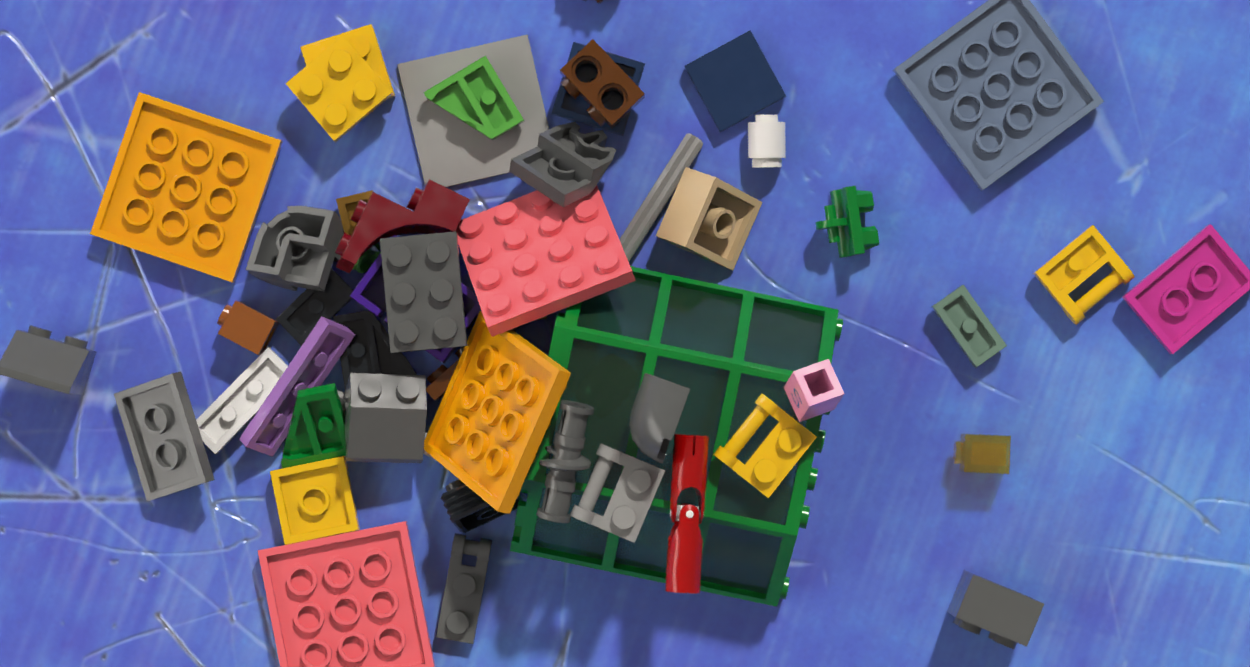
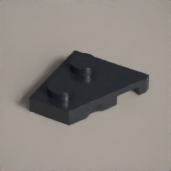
[333,310,417,388]

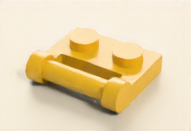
[1033,225,1135,325]
[713,393,817,498]

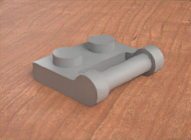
[570,443,665,543]

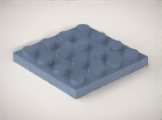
[893,0,1104,191]

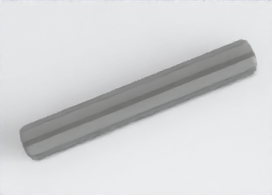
[619,133,703,262]

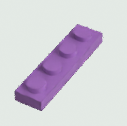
[239,317,355,457]

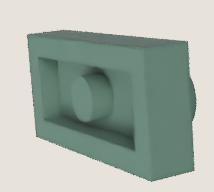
[931,285,1007,368]

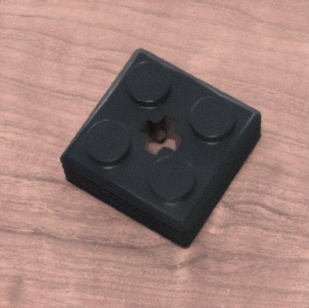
[441,479,527,533]

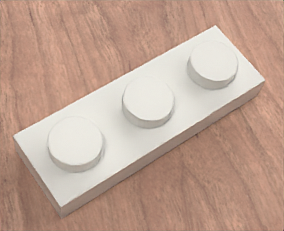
[196,347,288,454]

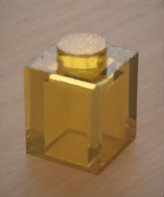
[953,434,1011,474]

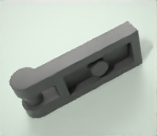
[436,533,492,644]

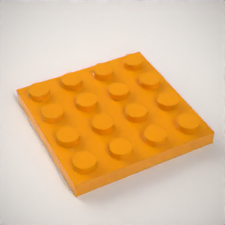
[90,92,283,283]
[424,311,571,514]

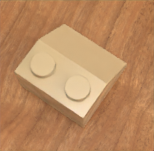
[656,167,763,271]

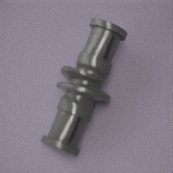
[536,400,594,523]

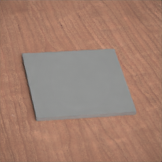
[397,34,549,187]

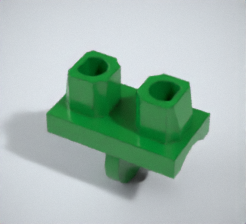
[815,186,879,258]

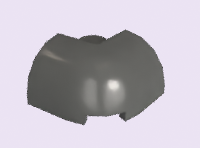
[246,206,344,292]
[629,373,690,463]

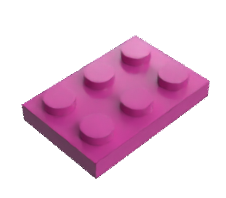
[1122,224,1250,354]

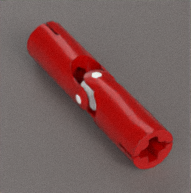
[665,434,709,594]

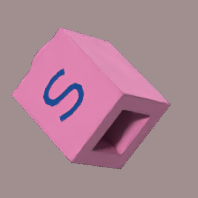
[784,359,845,422]

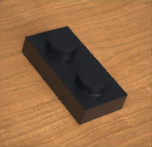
[276,268,354,346]

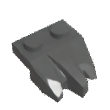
[509,122,616,207]

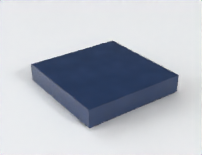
[684,30,786,132]
[552,42,645,136]

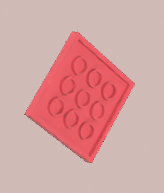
[456,185,636,337]
[258,521,435,667]

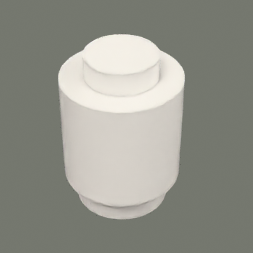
[748,115,786,168]

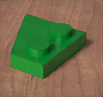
[281,383,346,468]

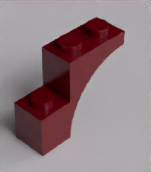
[335,179,470,273]

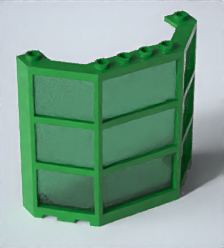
[510,266,843,607]

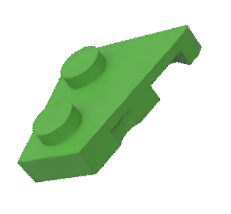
[423,55,524,140]

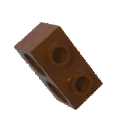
[560,39,645,128]

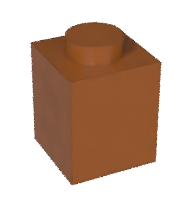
[217,300,280,355]

